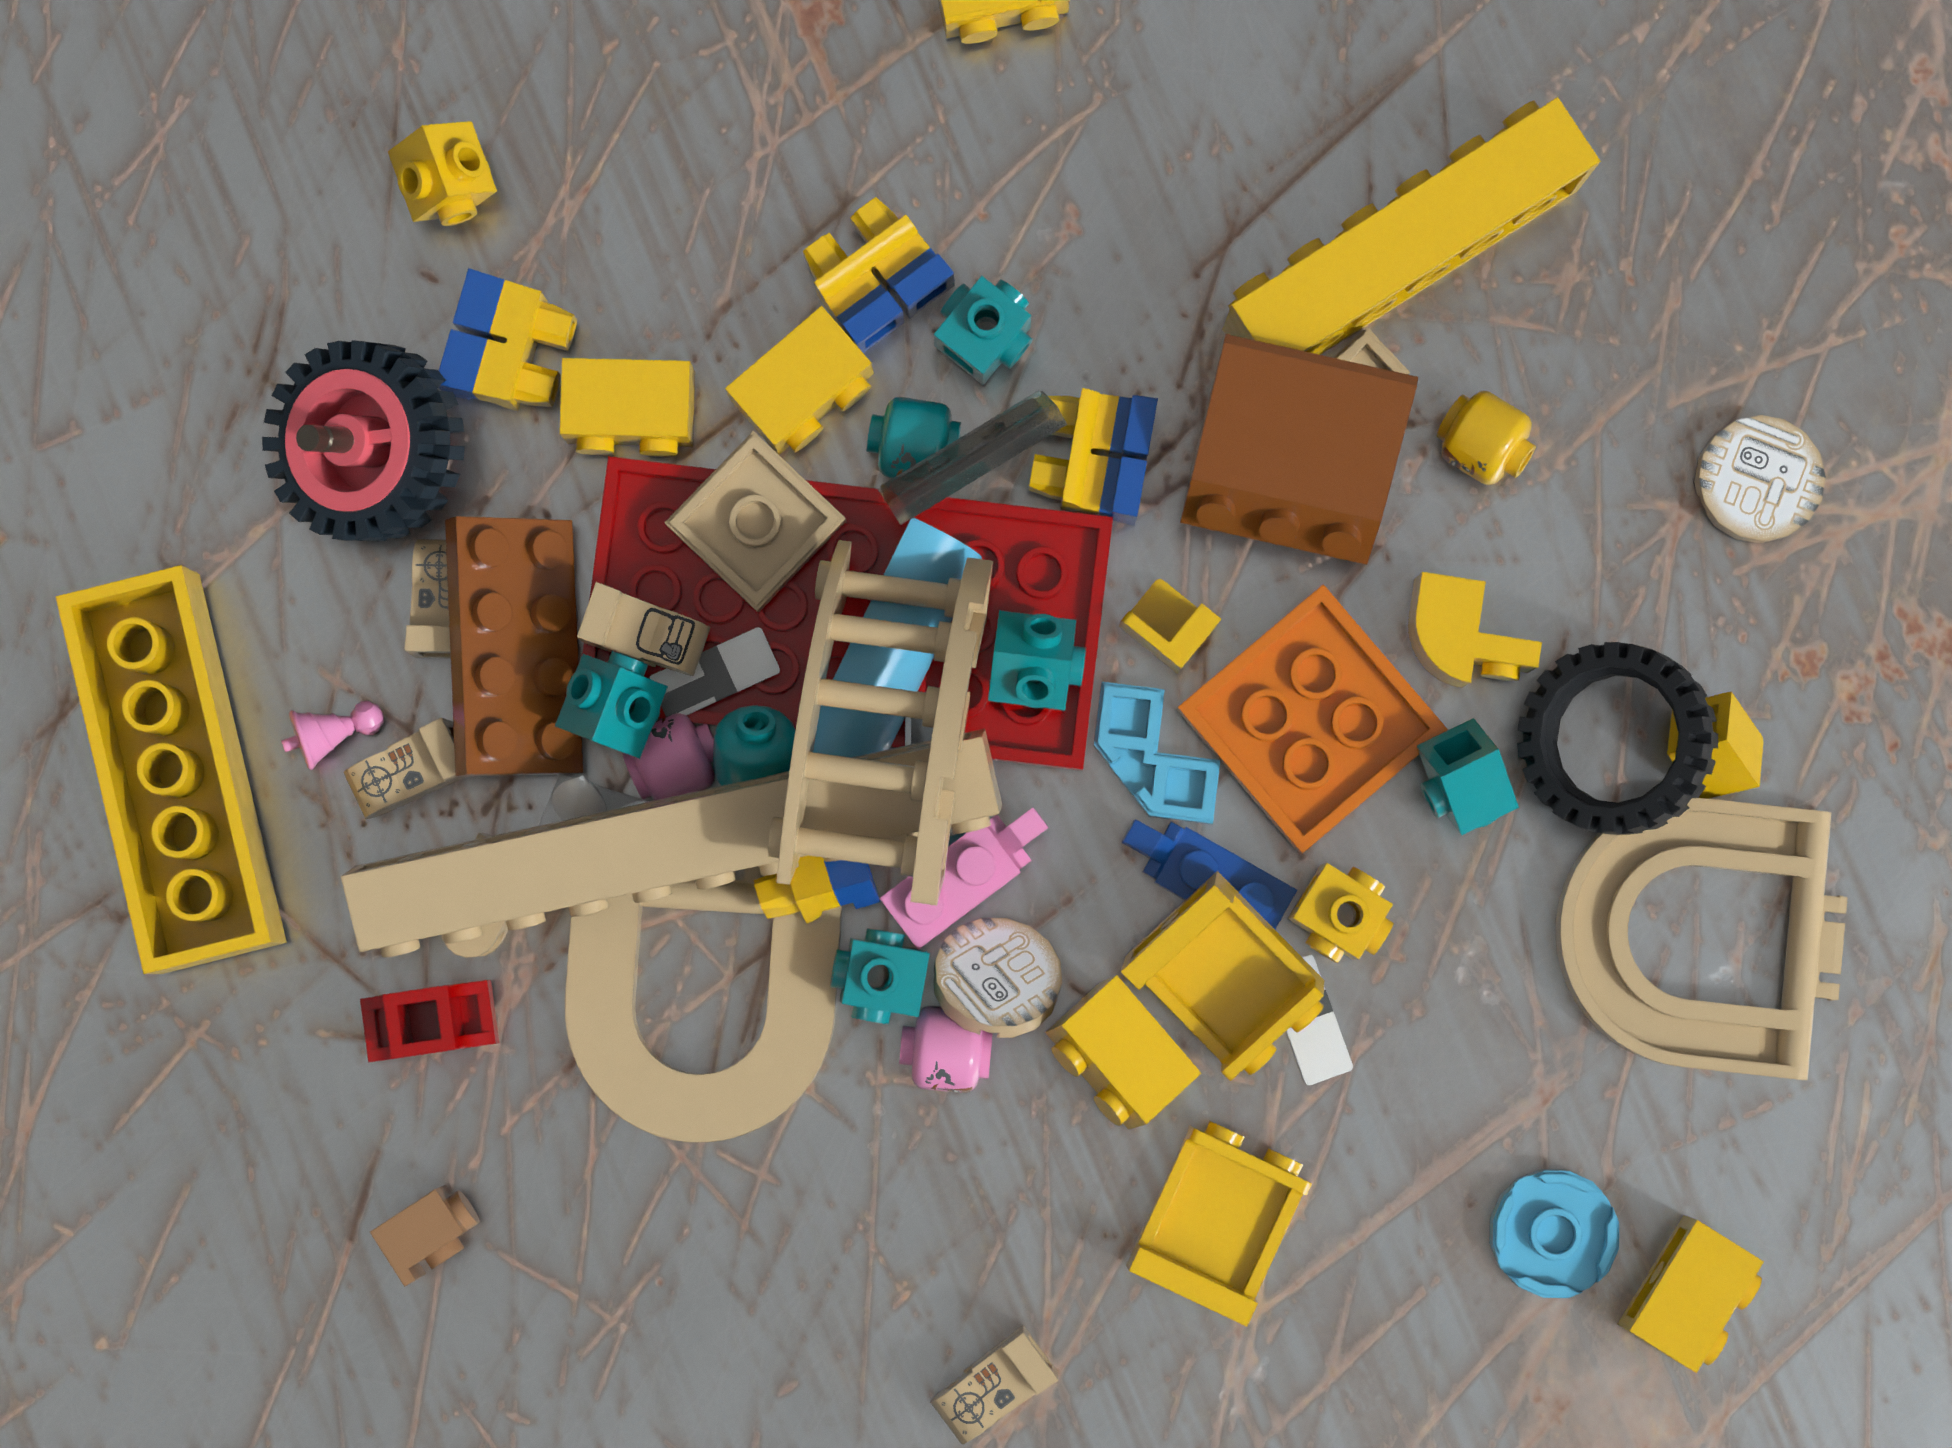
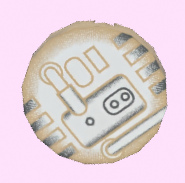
[1694,415,1826,544]
[933,918,1062,1038]

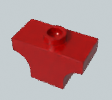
[360,980,500,1063]

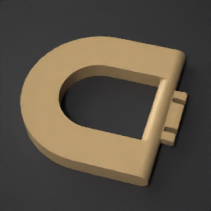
[1555,798,1848,1081]
[565,866,843,1142]

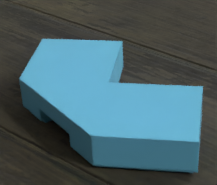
[1093,682,1220,824]

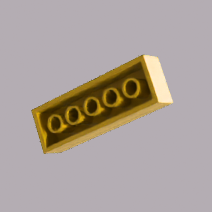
[1222,97,1601,355]
[55,565,287,974]

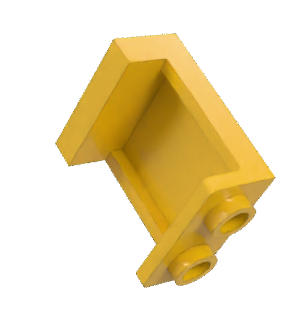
[1121,871,1325,1081]
[1126,1121,1312,1327]

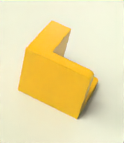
[1119,579,1221,674]
[1667,691,1764,799]

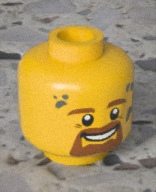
[1436,391,1536,485]

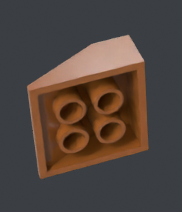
[1180,334,1418,565]

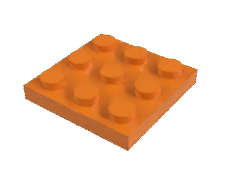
[1177,584,1448,854]

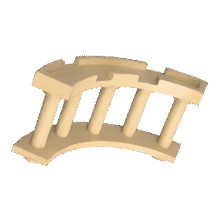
[768,540,993,906]

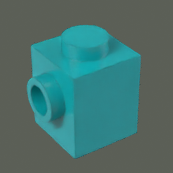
[1417,718,1519,836]

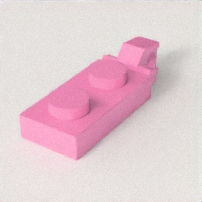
[880,807,1049,950]

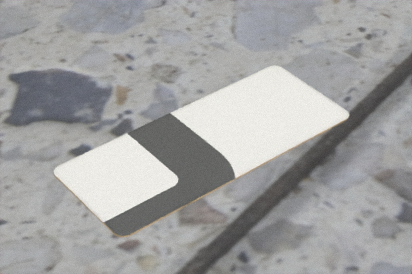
[1287,955,1353,1085]

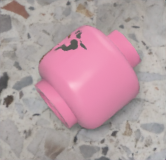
[622,713,715,800]
[899,1006,993,1093]

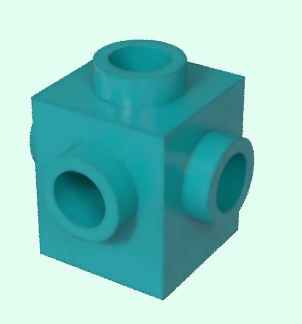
[933,276,1033,385]
[988,610,1086,710]
[555,651,668,759]
[830,928,930,1024]

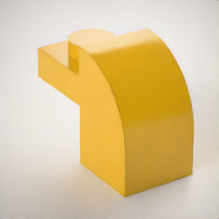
[1408,572,1542,688]

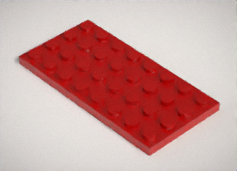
[582,456,1113,771]

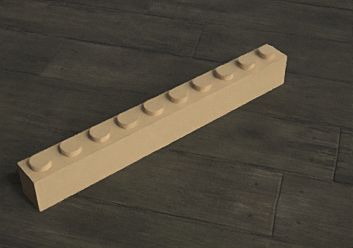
[341,729,1002,958]

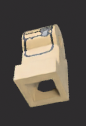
[577,582,711,676]

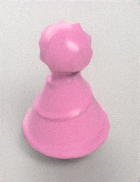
[281,701,384,770]

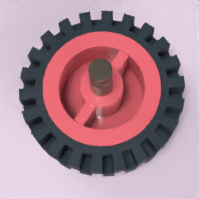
[262,340,465,541]

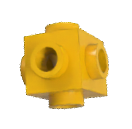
[388,121,497,226]
[1287,863,1394,963]

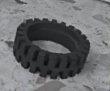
[1517,642,1718,835]

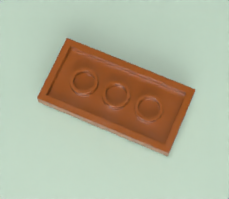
[445,516,583,776]

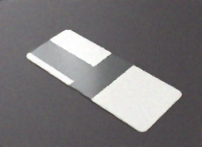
[650,627,780,717]

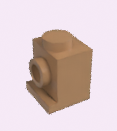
[370,1185,480,1287]

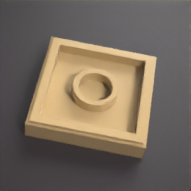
[665,431,846,613]

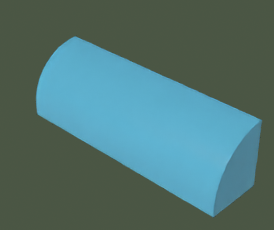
[813,517,982,758]

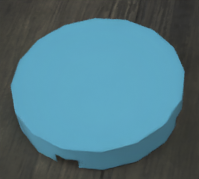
[1489,1169,1619,1298]

